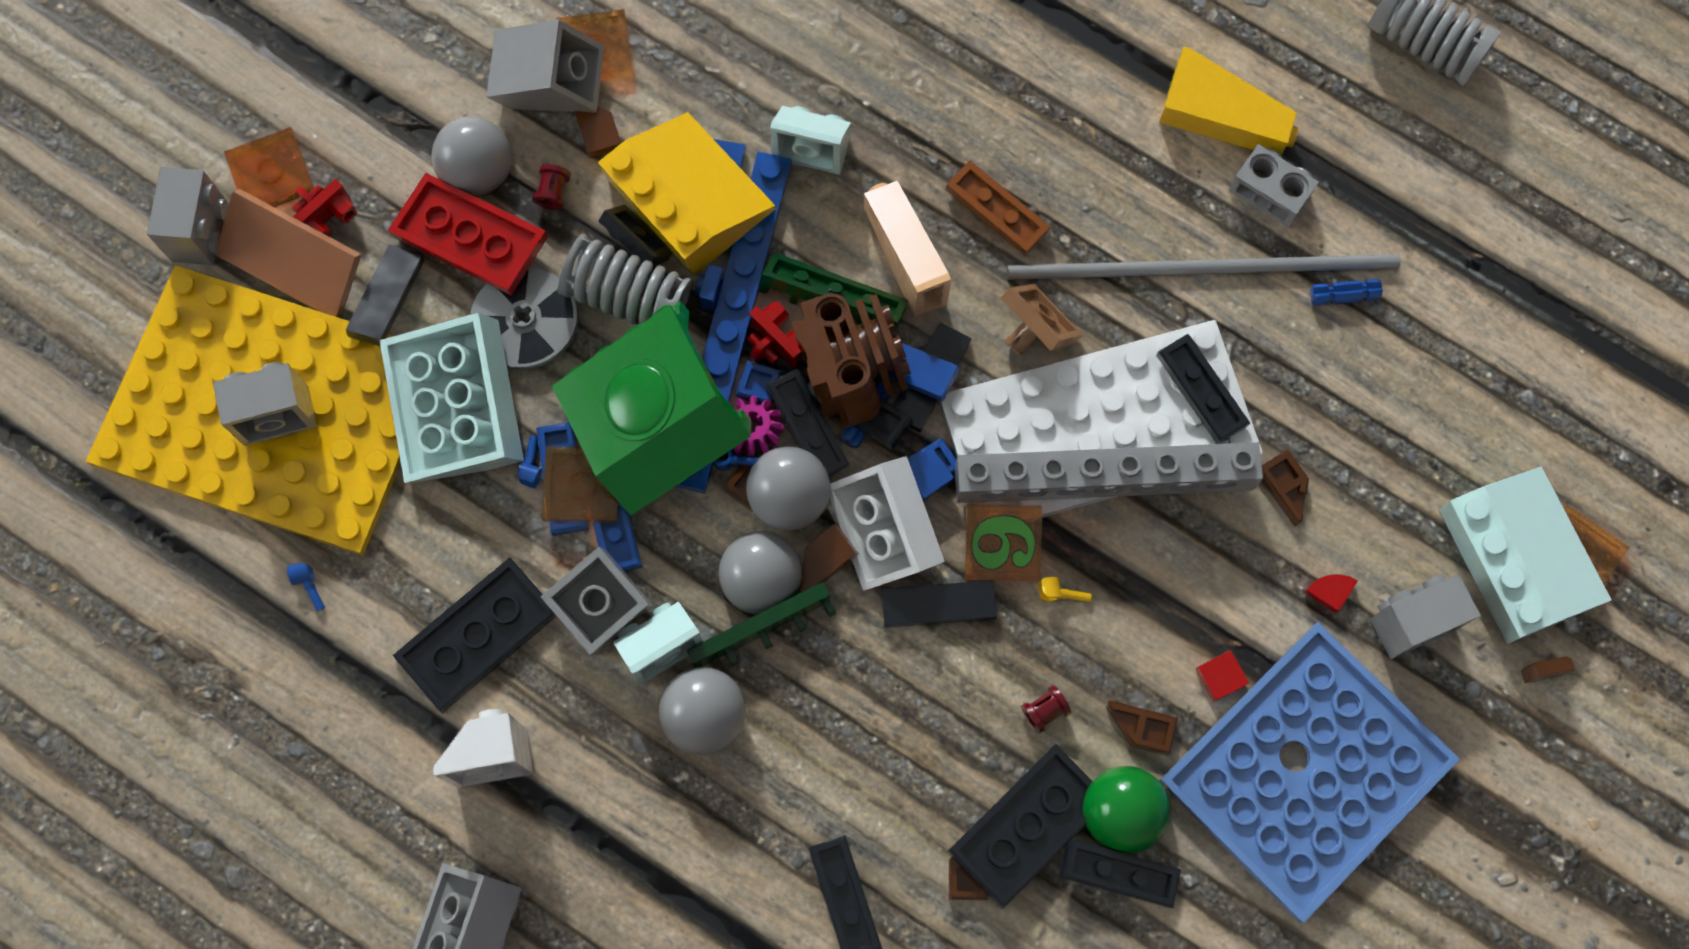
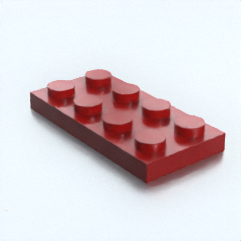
[388,173,548,295]

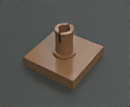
[1001,284,1083,356]

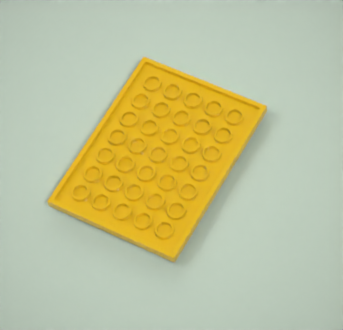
[85,265,401,556]

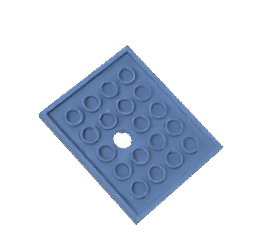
[1159,622,1460,924]

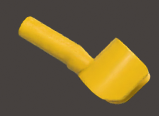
[1038,577,1092,603]

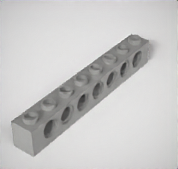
[955,442,1263,503]

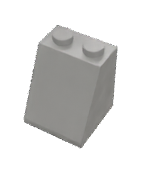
[486,19,605,112]

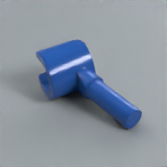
[517,435,542,488]
[713,450,759,471]
[287,563,326,612]

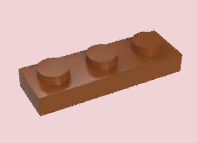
[946,160,1050,257]

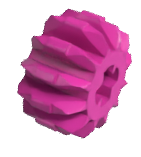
[733,395,784,457]

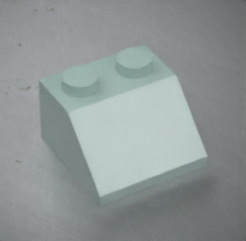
[770,106,851,175]
[613,602,703,686]

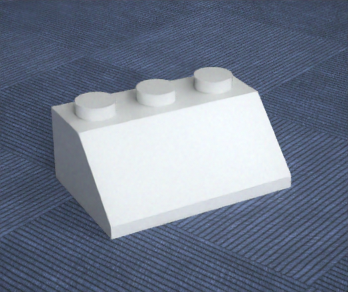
[829,456,945,591]
[433,709,533,788]

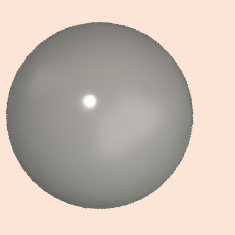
[431,117,512,196]
[746,446,831,531]
[718,531,802,615]
[659,667,746,755]

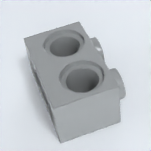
[1229,144,1319,228]

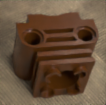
[791,293,911,429]

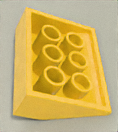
[598,112,776,276]

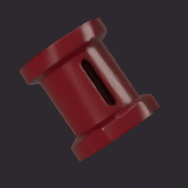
[532,164,571,210]
[1021,685,1072,733]

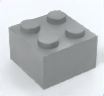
[147,167,228,266]
[213,362,317,446]
[541,547,653,655]
[1370,574,1481,660]

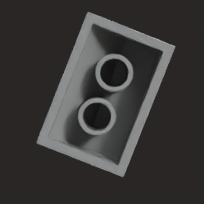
[412,863,522,949]

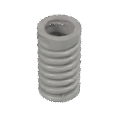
[1367,0,1501,86]
[557,234,693,325]

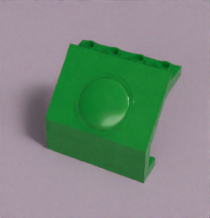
[552,301,751,515]

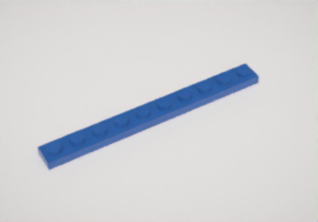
[675,151,792,494]

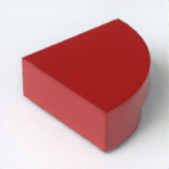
[1304,574,1358,613]

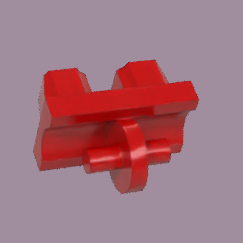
[292,179,357,238]
[748,301,803,370]

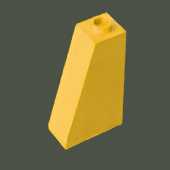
[1159,46,1299,156]

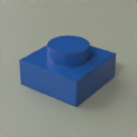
[695,264,724,313]

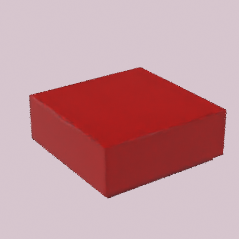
[1196,650,1250,702]

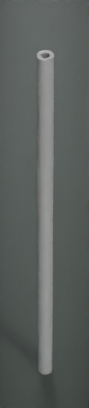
[1007,254,1401,280]

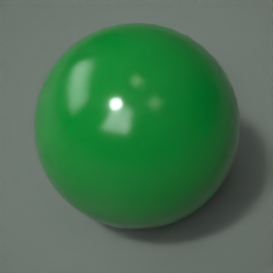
[1083,766,1170,854]

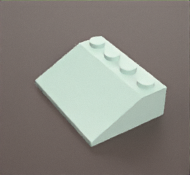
[380,313,524,484]
[1439,466,1611,645]

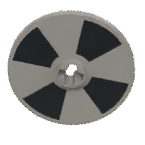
[470,267,578,370]

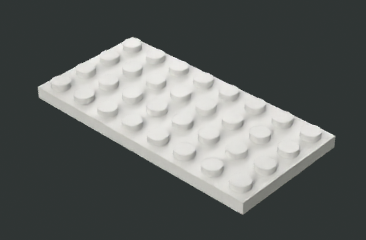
[939,320,1263,525]

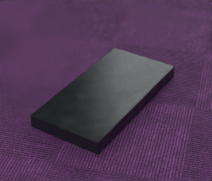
[392,557,557,714]
[947,744,1092,909]

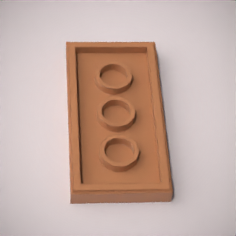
[215,189,362,318]

